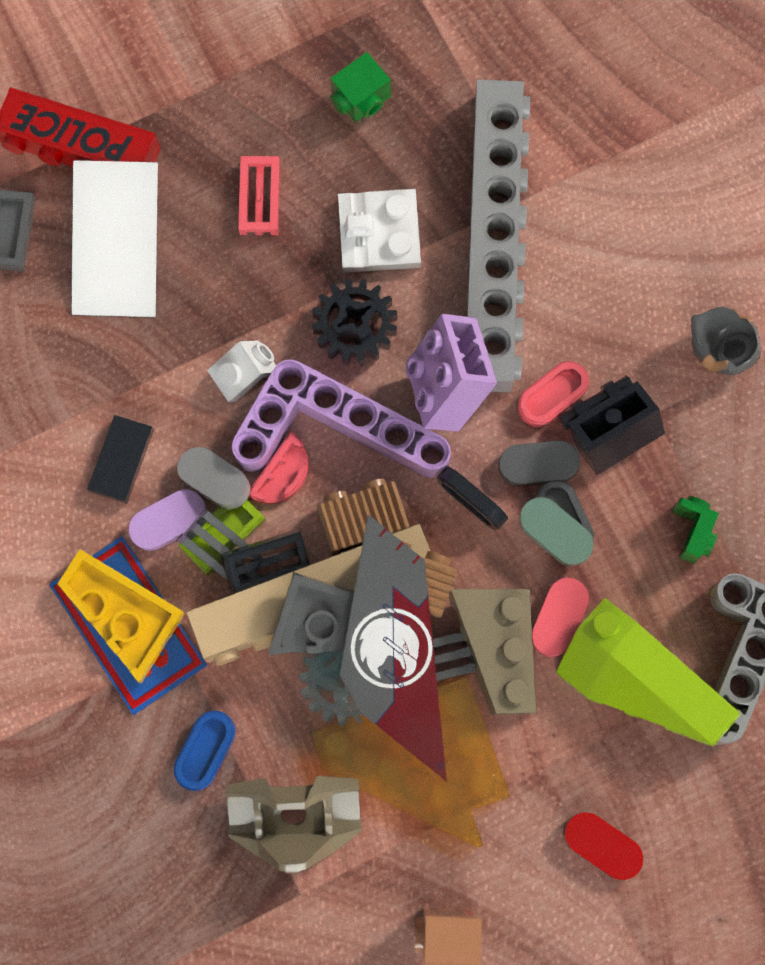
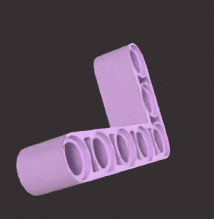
[232,359,451,478]

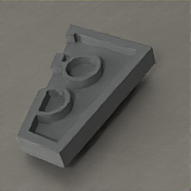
[268,572,354,655]

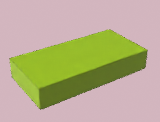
[178,500,266,576]

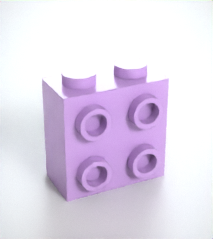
[406,314,497,432]

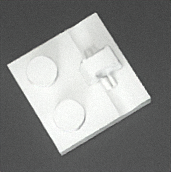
[338,189,421,273]

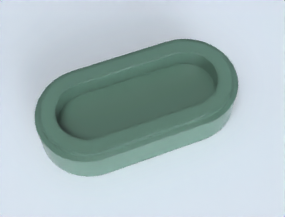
[520,497,593,566]

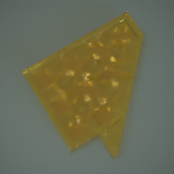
[311,677,511,847]

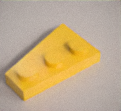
[57,549,185,684]

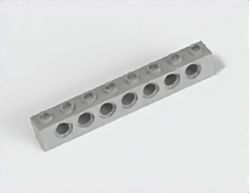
[467,79,530,393]

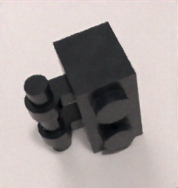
[558,375,665,475]

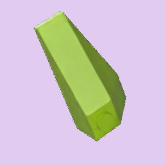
[556,598,741,747]

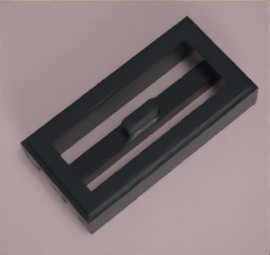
[220,529,310,594]

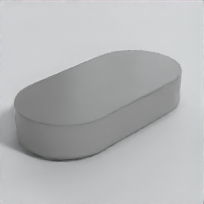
[177,447,250,510]

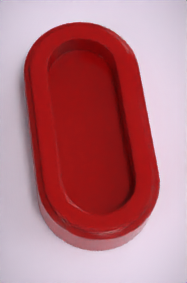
[564,812,643,880]

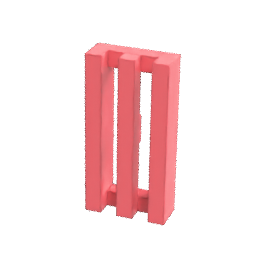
[238,156,280,235]

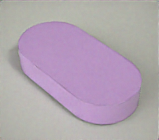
[129,489,207,551]

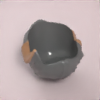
[691,307,762,375]

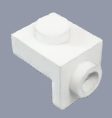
[207,341,276,402]

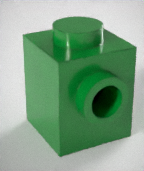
[330,52,391,123]

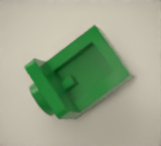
[672,496,719,564]

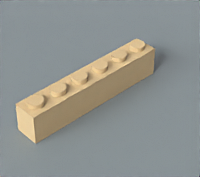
[187,524,430,666]

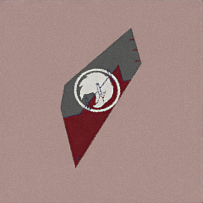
[340,514,447,782]

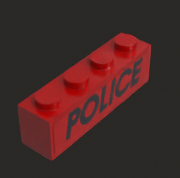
[0,87,161,167]

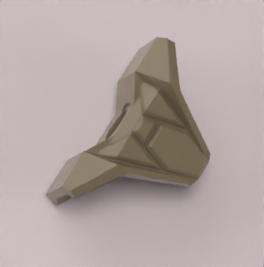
[225,776,362,873]

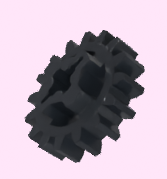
[312,278,398,366]

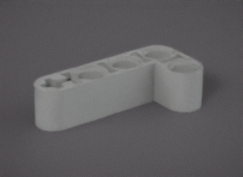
[710,573,765,745]

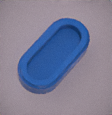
[174,711,236,791]

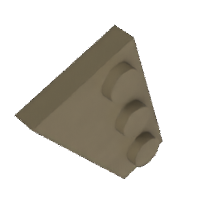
[448,589,536,715]

